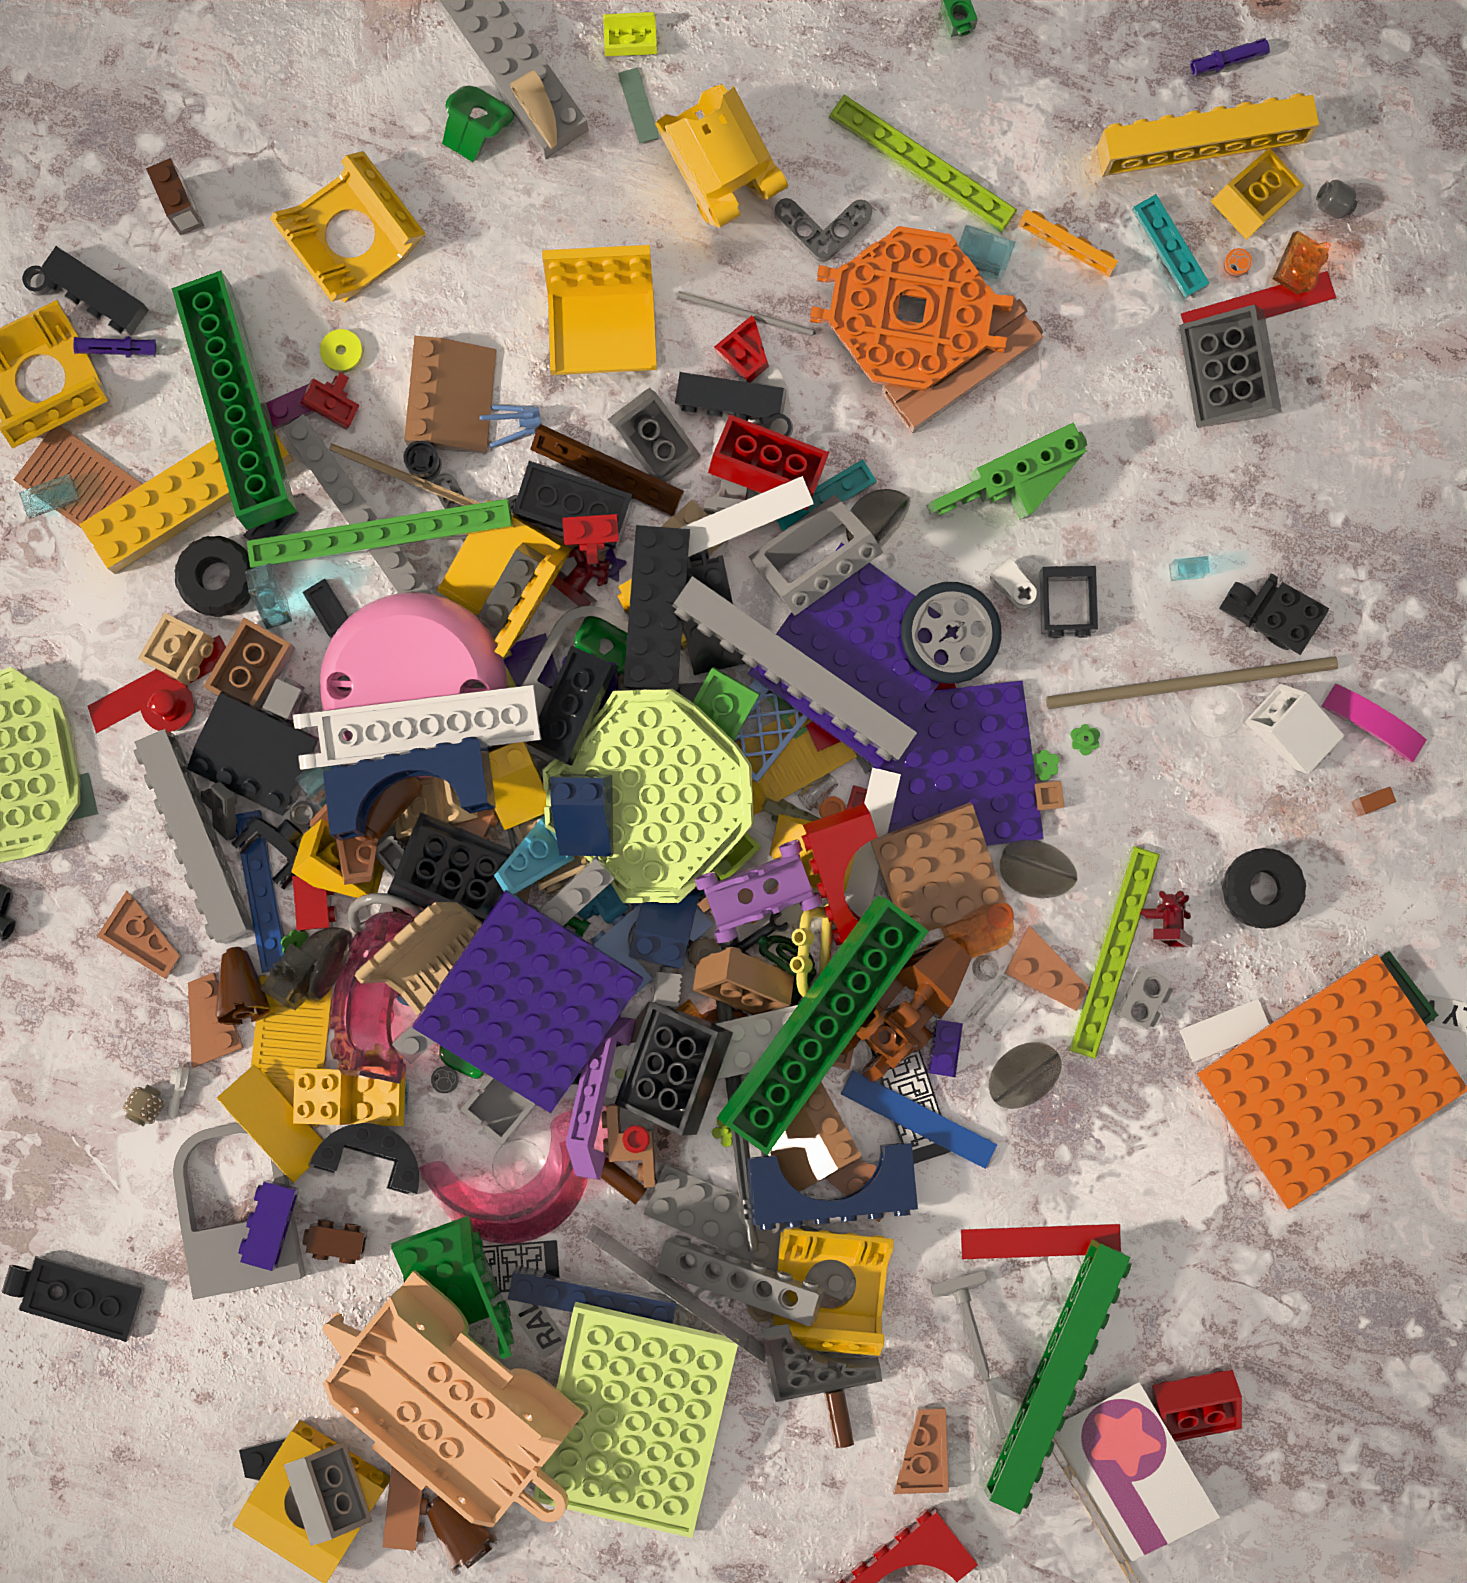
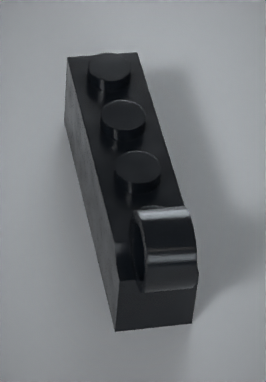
[22,246,149,336]
[675,372,793,437]

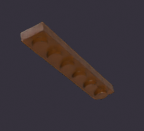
[530,424,684,516]

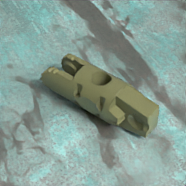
[762,797,820,823]

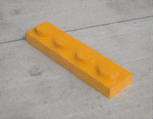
[1018,209,1118,277]

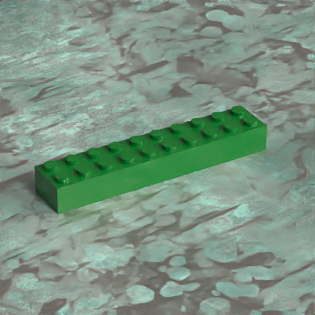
[172,270,298,530]
[717,895,929,1156]
[984,1239,1132,1514]

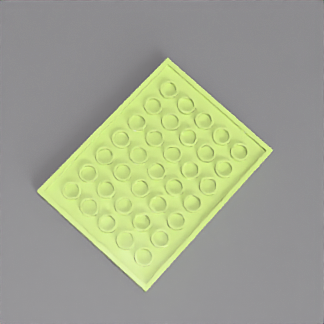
[533,1302,739,1538]

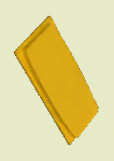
[216,1064,323,1183]

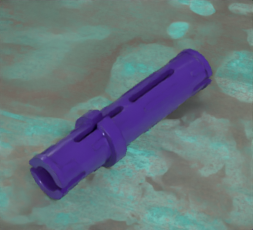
[1190,38,1270,77]
[73,336,156,358]

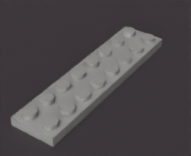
[643,1164,854,1301]

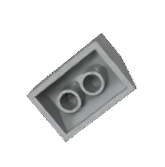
[284,1441,372,1546]

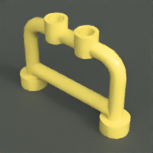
[790,904,834,997]

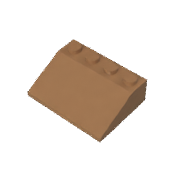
[404,335,497,454]
[768,1082,862,1192]

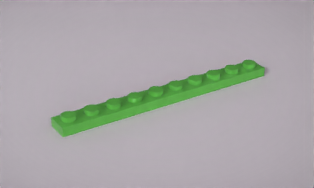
[247,499,513,568]

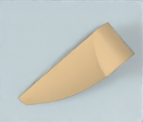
[510,70,557,149]

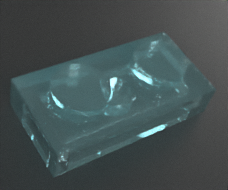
[18,474,80,519]

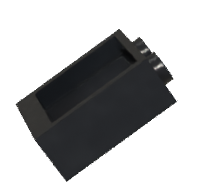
[1039,566,1098,638]

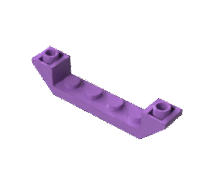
[565,1017,635,1180]

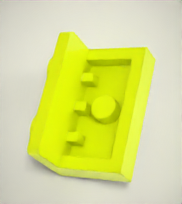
[603,12,657,56]

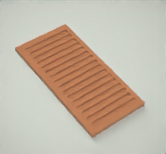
[13,425,142,529]

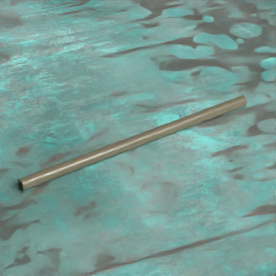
[1046,656,1338,709]

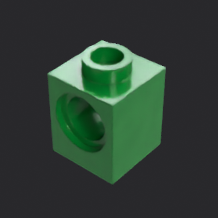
[940,0,978,37]

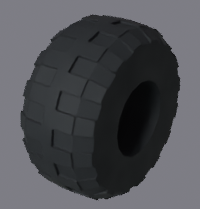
[174,536,257,617]
[1222,848,1306,929]

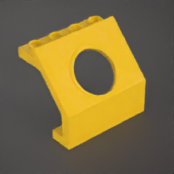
[270,151,426,303]
[0,300,108,449]
[772,1228,894,1356]
[233,1420,390,1583]

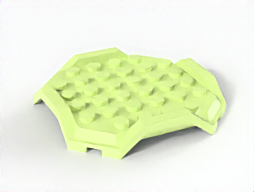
[0,667,81,864]
[543,689,754,903]

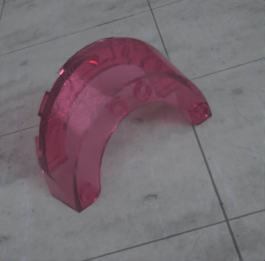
[329,911,416,1084]
[419,1109,588,1244]

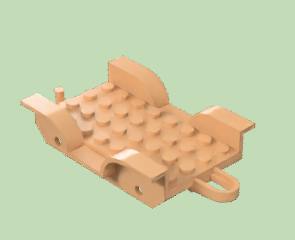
[322,1270,585,1527]

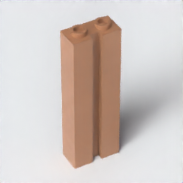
[882,295,1043,433]

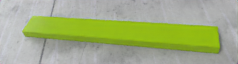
[829,94,1018,233]
[1069,846,1160,1059]

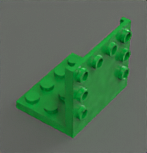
[391,1215,514,1359]

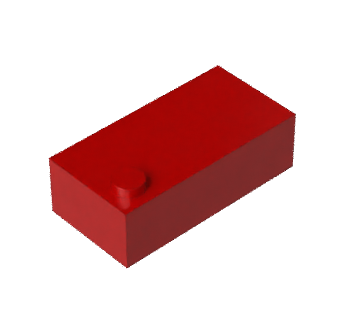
[708,415,830,511]

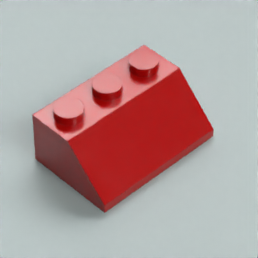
[1152,1370,1242,1442]

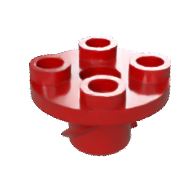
[140,679,195,732]

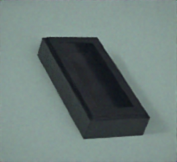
[302,579,349,638]

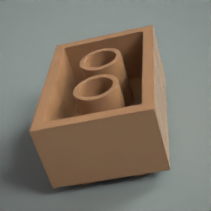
[203,617,295,709]
[693,947,794,1015]

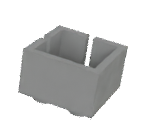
[460,1076,536,1145]

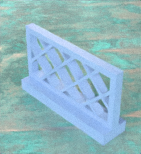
[736,680,808,783]

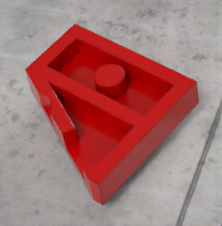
[714,315,769,382]

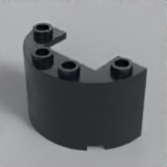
[308,1123,419,1196]

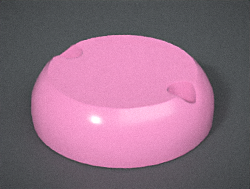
[320,592,507,778]

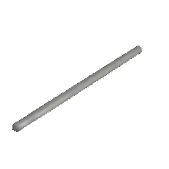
[675,291,816,336]

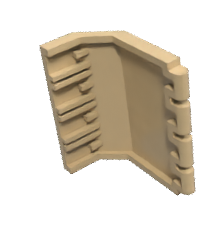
[355,902,482,1015]

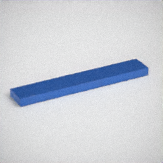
[235,810,290,973]
[841,1070,997,1169]

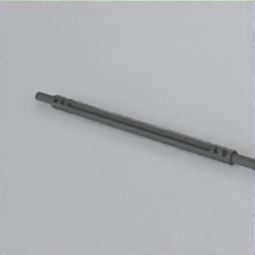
[716,1000,759,1252]

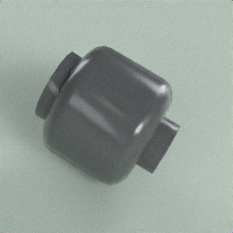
[1316,179,1358,219]

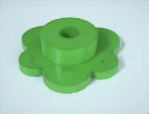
[1070,724,1100,755]
[1033,750,1059,781]
[281,929,308,958]

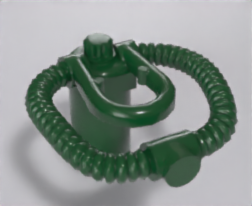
[757,935,817,1006]

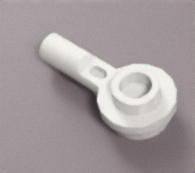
[167,1063,189,1117]

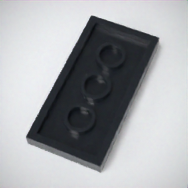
[527,645,617,766]

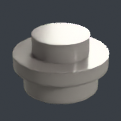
[290,801,317,828]

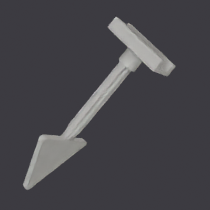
[931,1270,1006,1439]

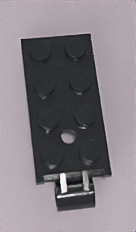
[683,549,746,675]
[1,1256,145,1342]

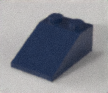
[550,774,613,857]
[628,889,701,969]

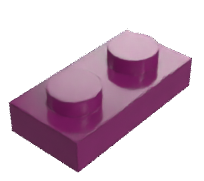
[266,384,315,430]

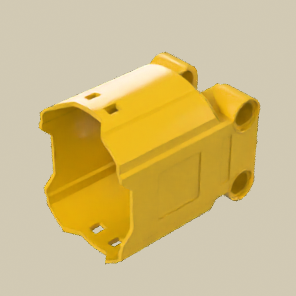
[655,84,788,228]

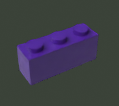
[238,1180,300,1271]

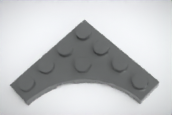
[761,1324,882,1402]

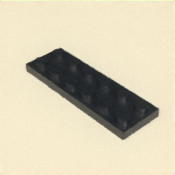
[623,525,690,692]

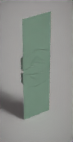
[618,67,660,143]

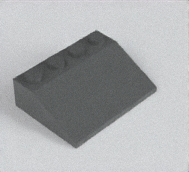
[1179,304,1282,428]

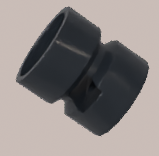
[403,441,442,482]

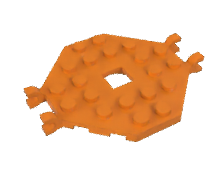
[810,226,1014,391]

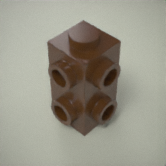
[302,1219,368,1264]

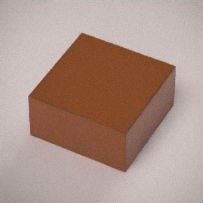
[1351,786,1397,817]

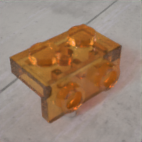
[1273,231,1331,294]

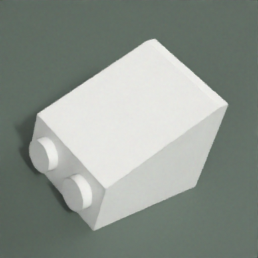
[1244,684,1344,775]

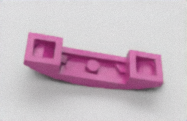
[1321,684,1427,762]

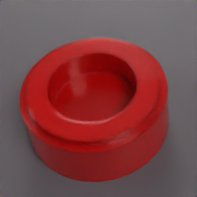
[622,1125,650,1153]

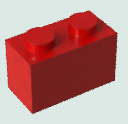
[292,876,337,931]

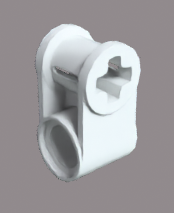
[988,558,1037,610]

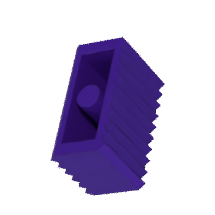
[927,1020,963,1077]

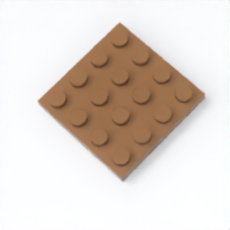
[870,802,1006,931]

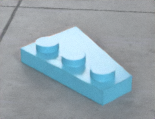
[494,815,575,895]

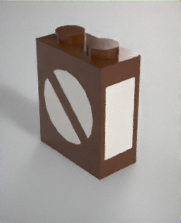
[146,158,204,235]

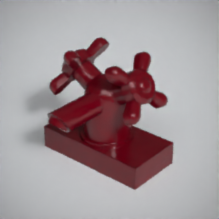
[552,547,610,607]
[1140,891,1193,947]

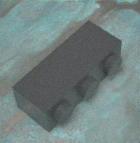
[478,543,546,630]

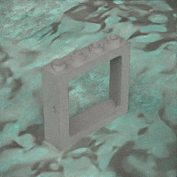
[749,495,883,616]

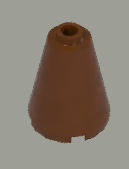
[362,777,423,841]
[216,947,270,1025]
[427,1496,499,1576]

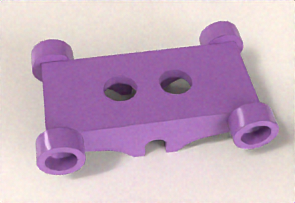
[694,839,822,943]

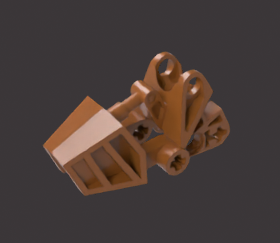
[840,936,972,1083]

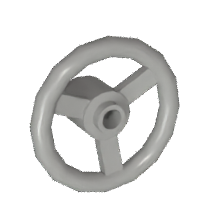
[347,893,422,948]

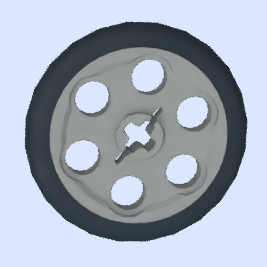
[901,582,1002,683]

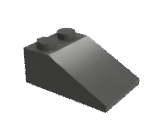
[607,387,701,482]

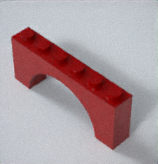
[801,804,914,956]
[835,1507,978,1583]

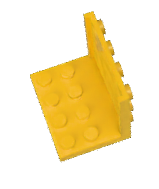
[542,245,657,375]
[436,499,572,657]

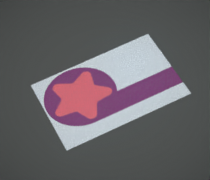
[1054,1383,1220,1563]

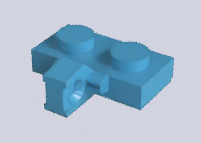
[577,883,630,923]

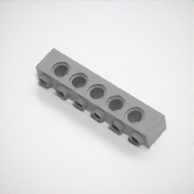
[656,1235,825,1326]

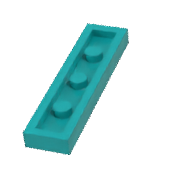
[1132,194,1210,299]
[775,459,877,532]

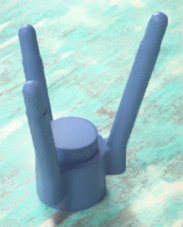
[480,405,541,448]

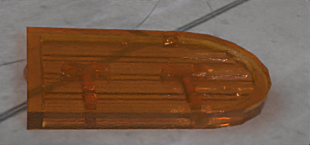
[941,906,1014,958]

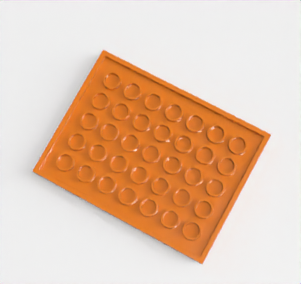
[1196,954,1467,1210]

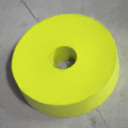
[320,329,363,373]

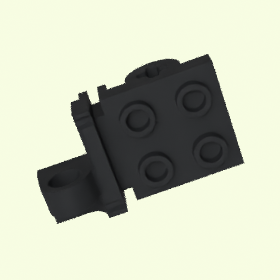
[1219,574,1329,655]

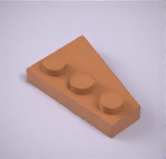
[1004,926,1089,1011]
[188,973,244,1068]

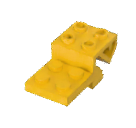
[293,1068,406,1126]

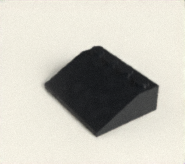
[187,691,319,816]
[387,812,514,923]
[614,1002,733,1136]

